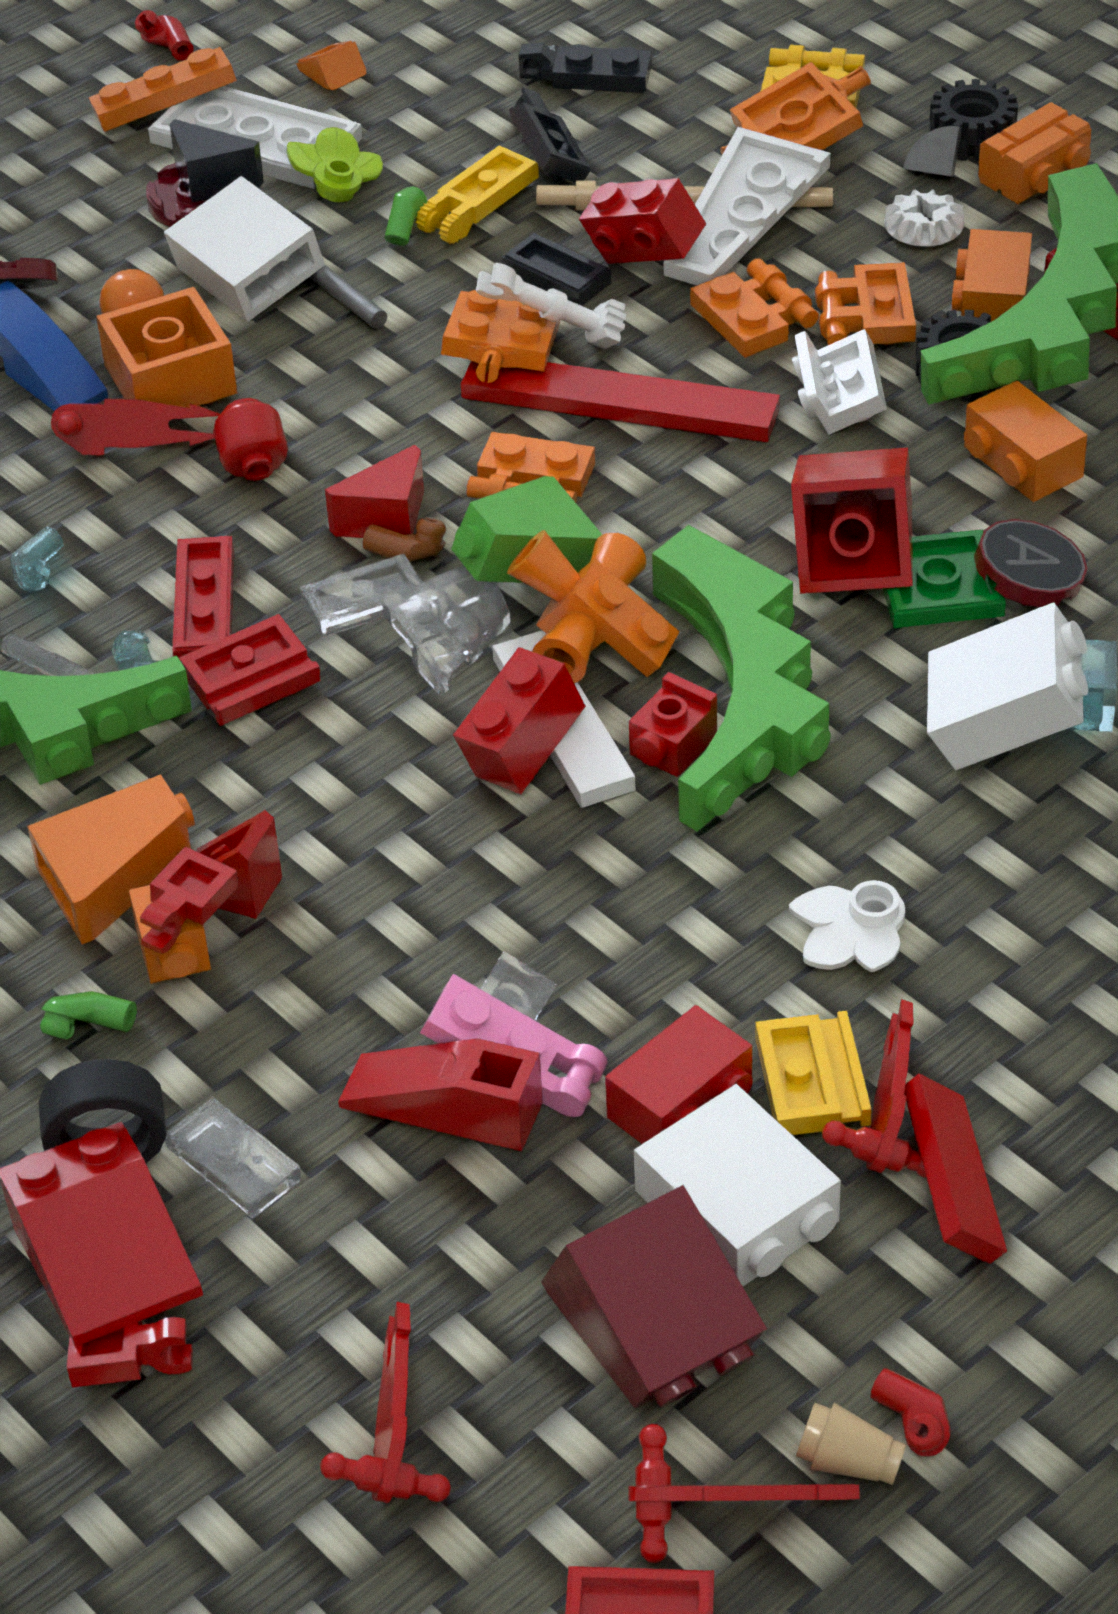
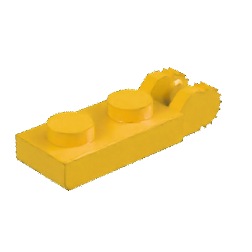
[415,145,539,244]

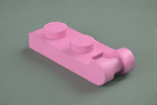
[420,974,608,1117]

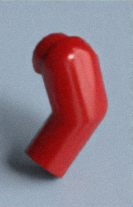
[870,1368,951,1457]

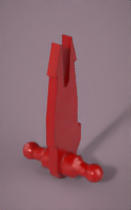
[51,399,221,455]
[822,999,926,1178]
[320,1302,451,1503]
[628,1424,860,1563]

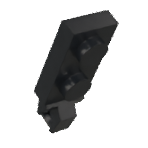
[519,42,652,93]
[509,87,591,183]

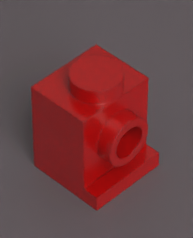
[629,672,717,777]

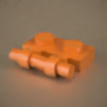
[690,258,819,358]
[815,262,916,346]
[467,432,595,503]

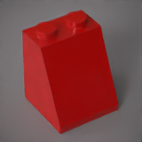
[791,447,913,594]

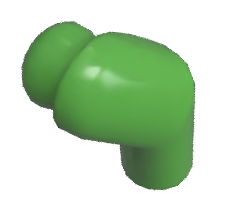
[40,991,137,1039]

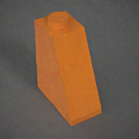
[27,774,195,945]

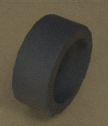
[38,1059,167,1164]

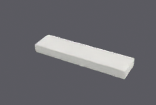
[492,630,636,808]

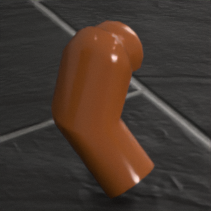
[362,517,446,563]

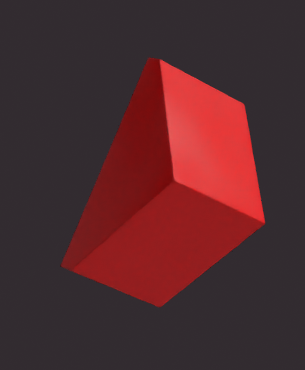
[325,445,424,538]
[196,810,282,919]

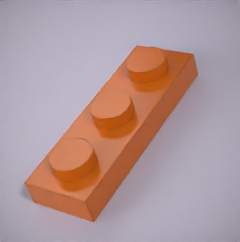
[88,47,237,132]

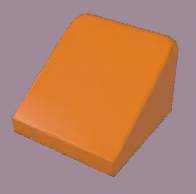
[296,41,366,90]

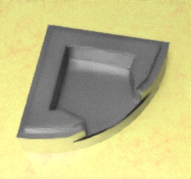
[903,126,962,176]

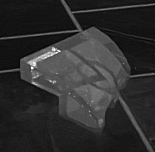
[382,565,510,695]

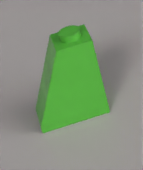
[451,476,602,583]

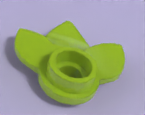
[286,127,383,202]

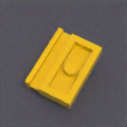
[755,1011,871,1135]

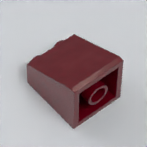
[541,1184,767,1408]

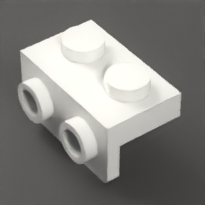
[792,329,887,435]

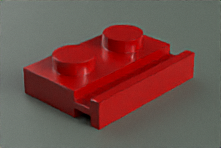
[179,614,321,726]

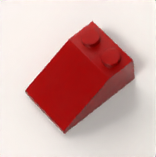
[0,1121,203,1347]

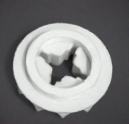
[884,189,964,246]

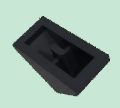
[169,119,264,203]

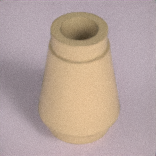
[796,1402,907,1485]

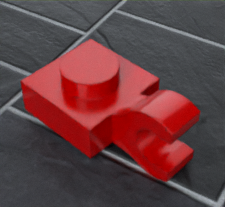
[140,847,238,955]
[67,1317,193,1388]

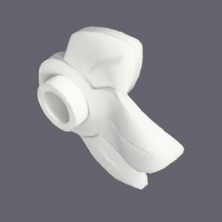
[789,880,905,972]

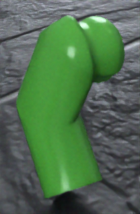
[384,186,427,246]

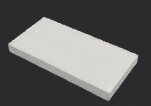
[148,86,362,189]

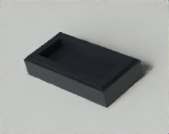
[501,233,611,306]

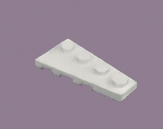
[664,127,831,285]

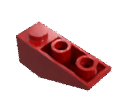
[338,1038,543,1151]

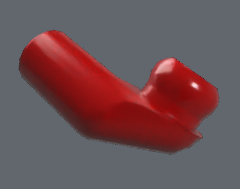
[135,10,194,61]

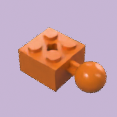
[96,269,238,408]

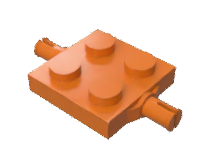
[720,62,871,155]
[441,290,560,383]

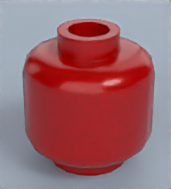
[213,398,288,481]

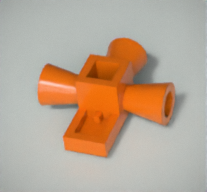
[507,530,680,683]

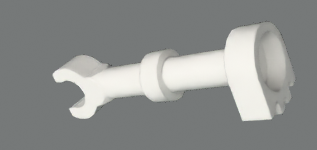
[476,263,626,349]

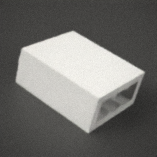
[164,176,325,322]
[927,602,1088,770]
[634,1084,841,1286]

